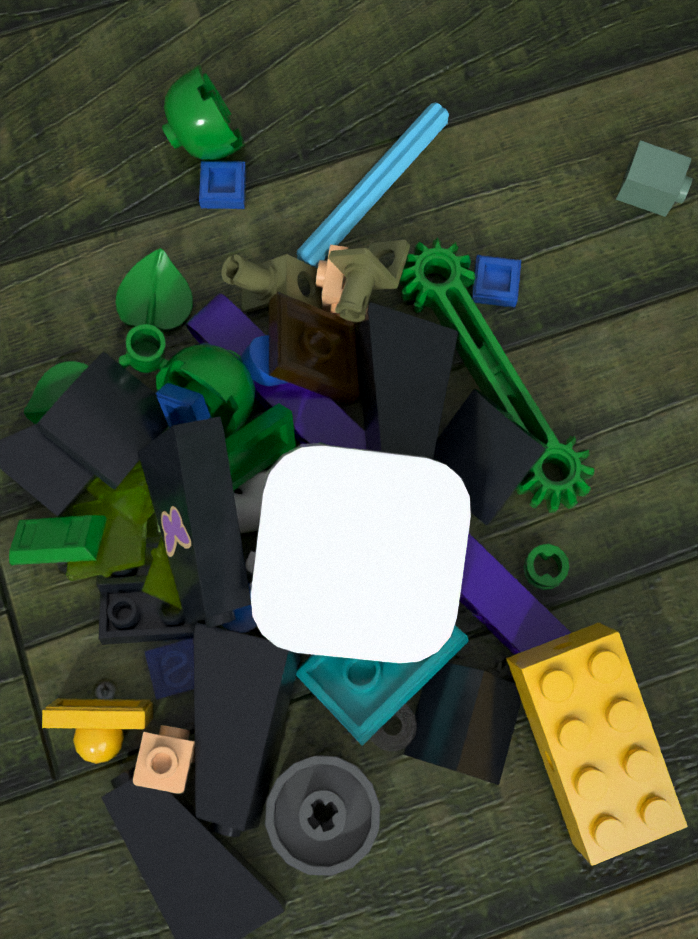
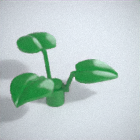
[24,248,245,429]

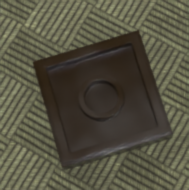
[269,291,359,405]

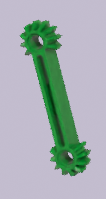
[399,237,595,513]

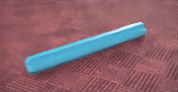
[296,102,449,268]

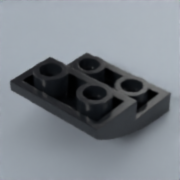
[35,351,169,490]
[433,388,548,525]
[96,537,199,645]

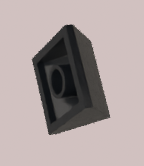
[403,663,521,785]

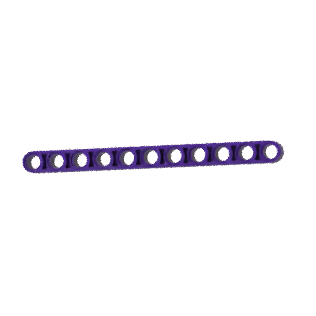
[185,293,571,655]

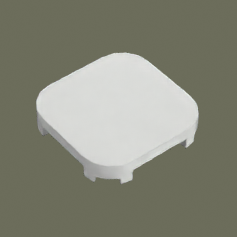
[251,443,471,663]

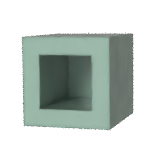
[616,140,693,217]

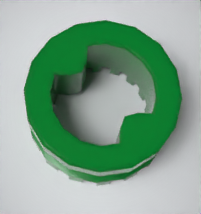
[523,544,569,590]

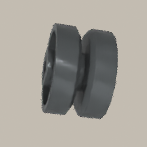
[265,755,380,876]

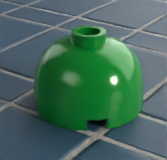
[162,65,245,161]
[156,343,255,439]

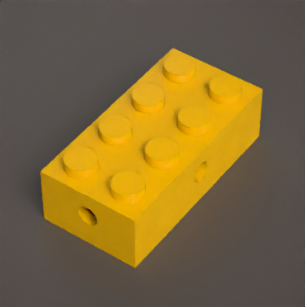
[506,623,688,866]

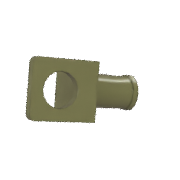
[328,240,410,322]
[221,254,321,313]

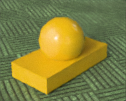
[42,698,153,764]

